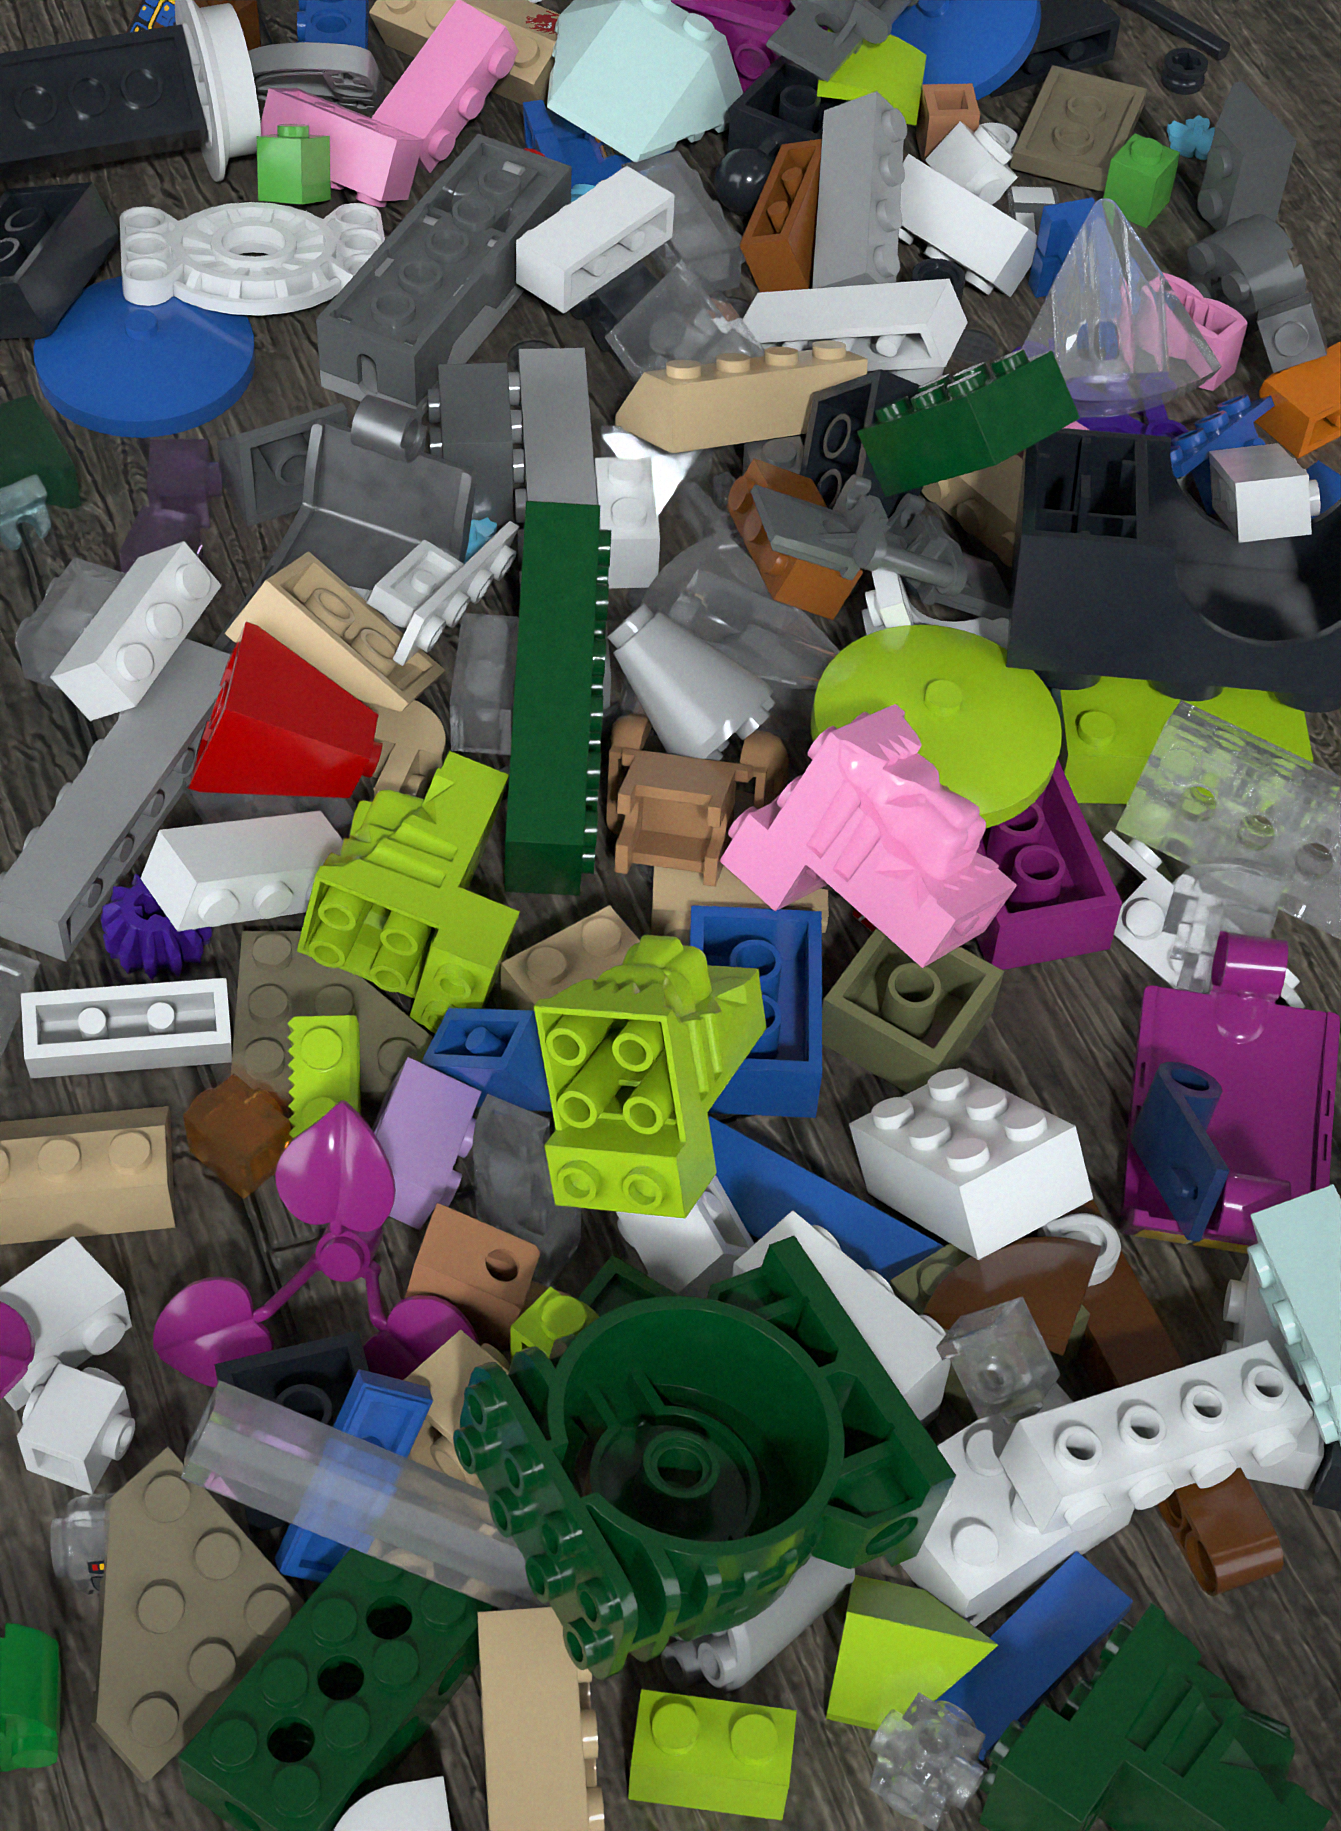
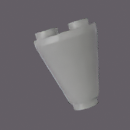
[607,603,775,761]
[661,1537,855,1698]

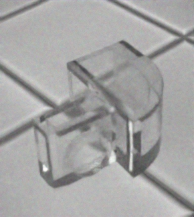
[1162,856,1286,993]

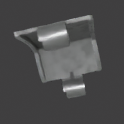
[212,394,477,703]

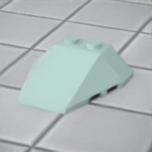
[547,0,743,163]

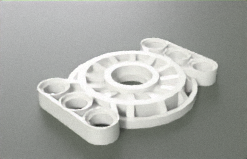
[120,202,385,315]

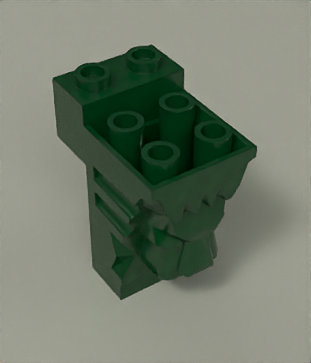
[979,1603,1333,1831]

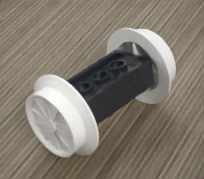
[0,0,261,182]

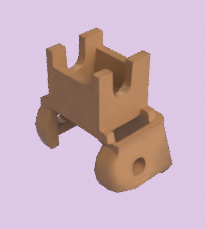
[606,713,789,887]

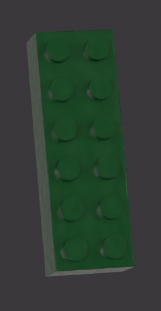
[505,501,612,896]

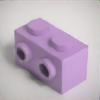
[372,1057,482,1230]

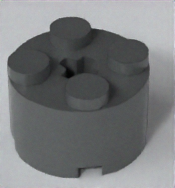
[1187,214,1306,338]

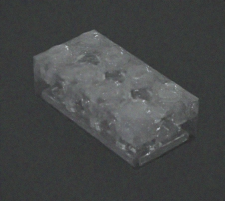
[1115,700,1341,940]

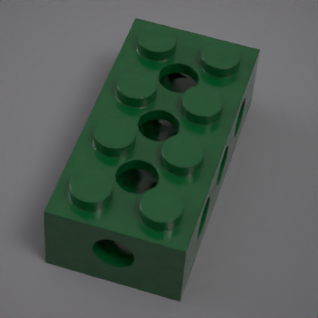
[178,1518,498,1831]

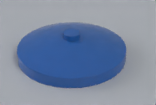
[890,0,1041,112]
[33,276,256,438]

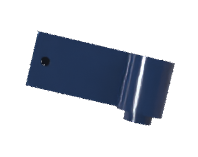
[1130,1062,1230,1242]

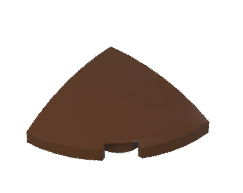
[923,1237,1102,1355]

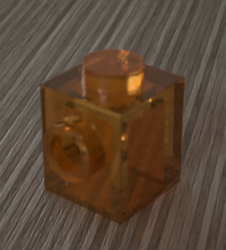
[183,1074,292,1199]

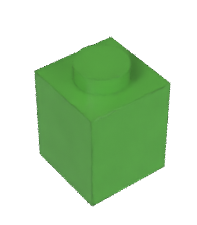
[257,124,331,204]
[1101,133,1180,228]

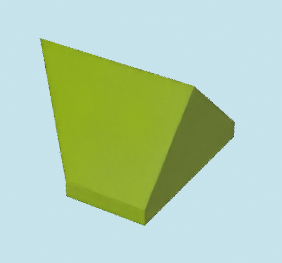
[826,1575,998,1736]

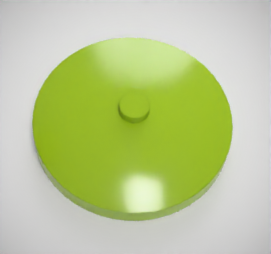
[811,625,1062,828]

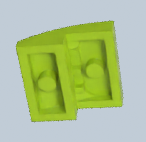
[817,28,927,125]

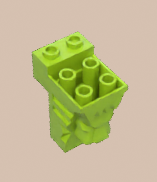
[297,751,520,1034]
[534,935,767,1219]

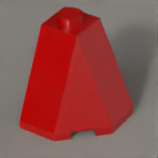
[188,622,383,798]

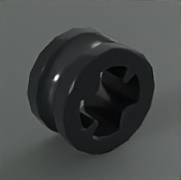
[1161,48,1208,95]

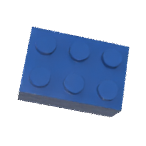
[688,905,822,1118]

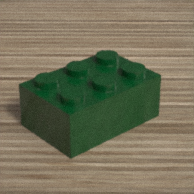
[857,349,1080,497]

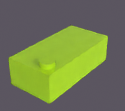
[1051,676,1313,807]

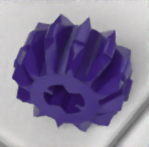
[101,873,213,981]

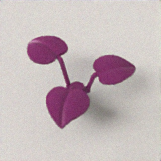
[153,1100,480,1388]

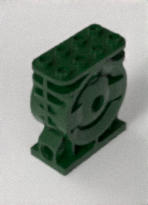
[453,1235,957,1680]

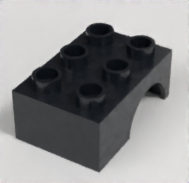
[1006,428,1341,713]

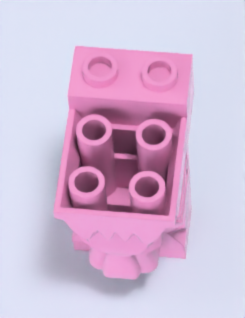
[719,704,1017,968]

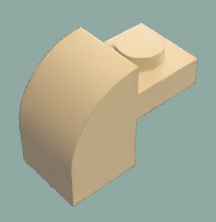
[363,700,446,799]

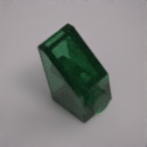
[0,394,81,510]

